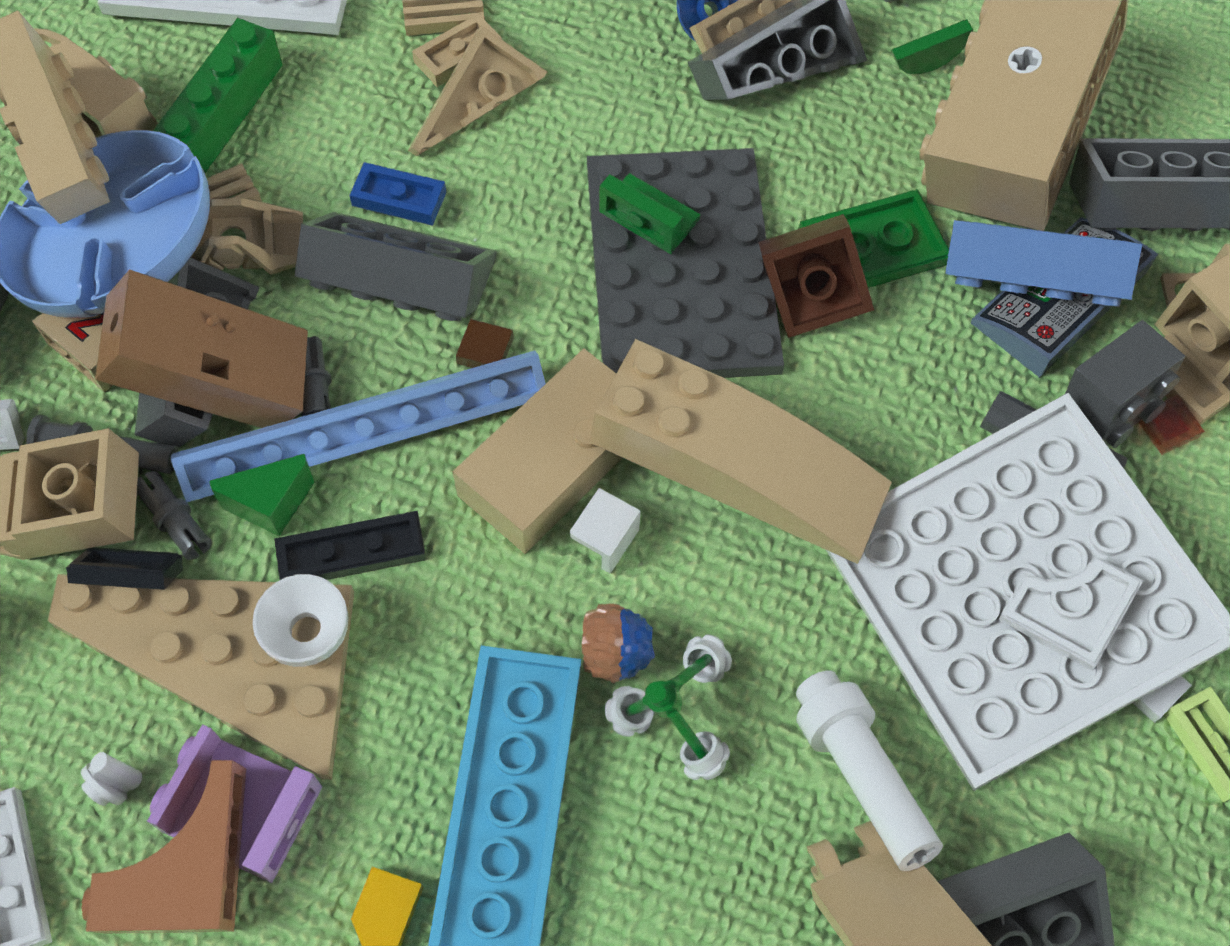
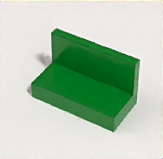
[599,173,701,255]

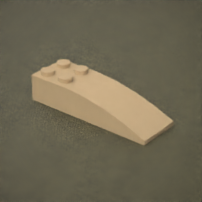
[589,339,892,564]

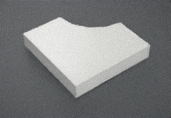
[999,556,1143,671]

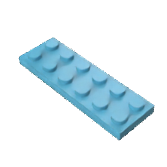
[428,645,581,946]

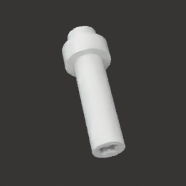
[796,671,943,871]

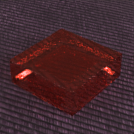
[1138,395,1205,455]

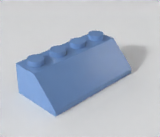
[945,220,1142,307]

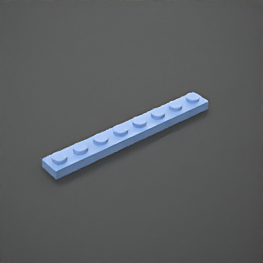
[171,350,546,502]

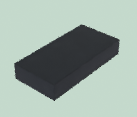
[66,547,183,590]

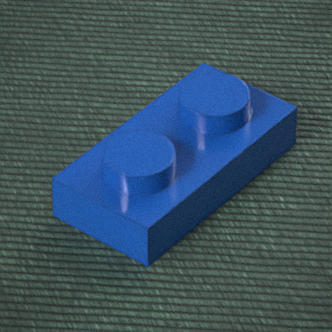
[349,162,447,226]

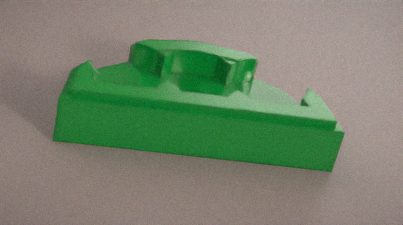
[891,19,974,74]

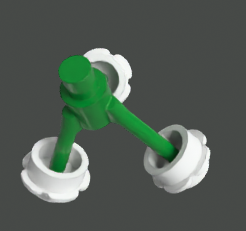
[605,634,732,780]

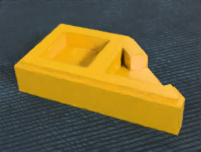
[351,866,424,946]

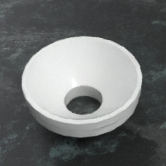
[253,574,348,667]

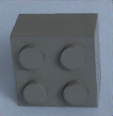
[1064,319,1186,448]

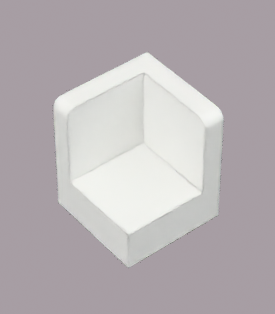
[570,488,641,573]

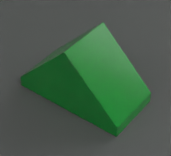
[209,454,315,537]

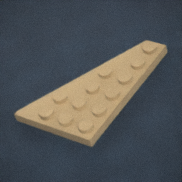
[48,574,354,780]

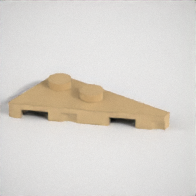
[408,26,547,156]

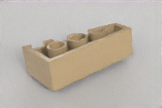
[0,11,110,224]

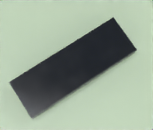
[274,511,427,580]

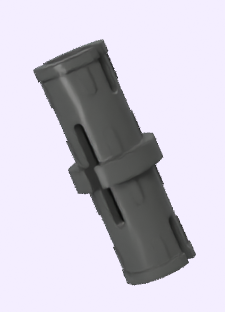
[137,471,212,560]

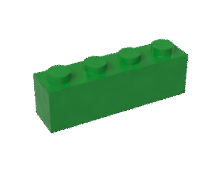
[153,17,283,173]

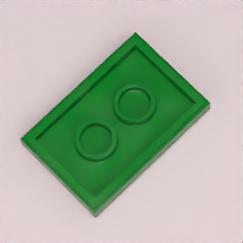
[799,189,949,288]

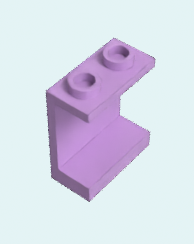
[147,724,322,883]

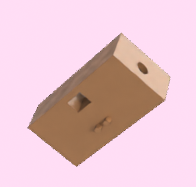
[95,269,308,428]

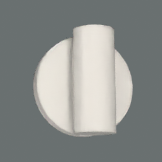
[81,752,142,806]

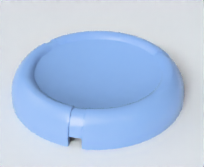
[0,130,210,318]

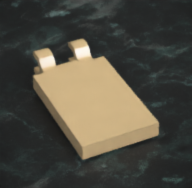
[807,821,992,946]

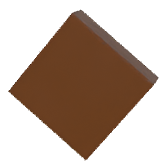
[456,319,514,368]

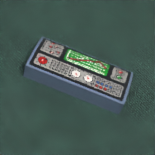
[971,218,1158,378]

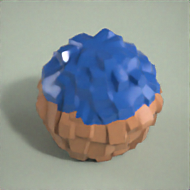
[581,603,655,683]

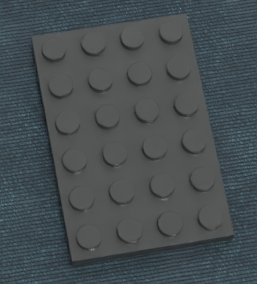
[587,148,784,378]

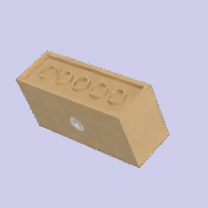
[920,0,1129,231]

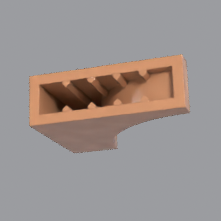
[82,760,246,934]

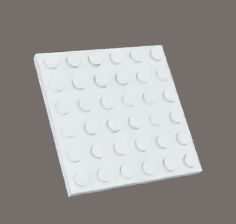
[826,393,1230,791]

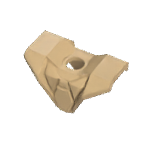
[191,198,303,275]

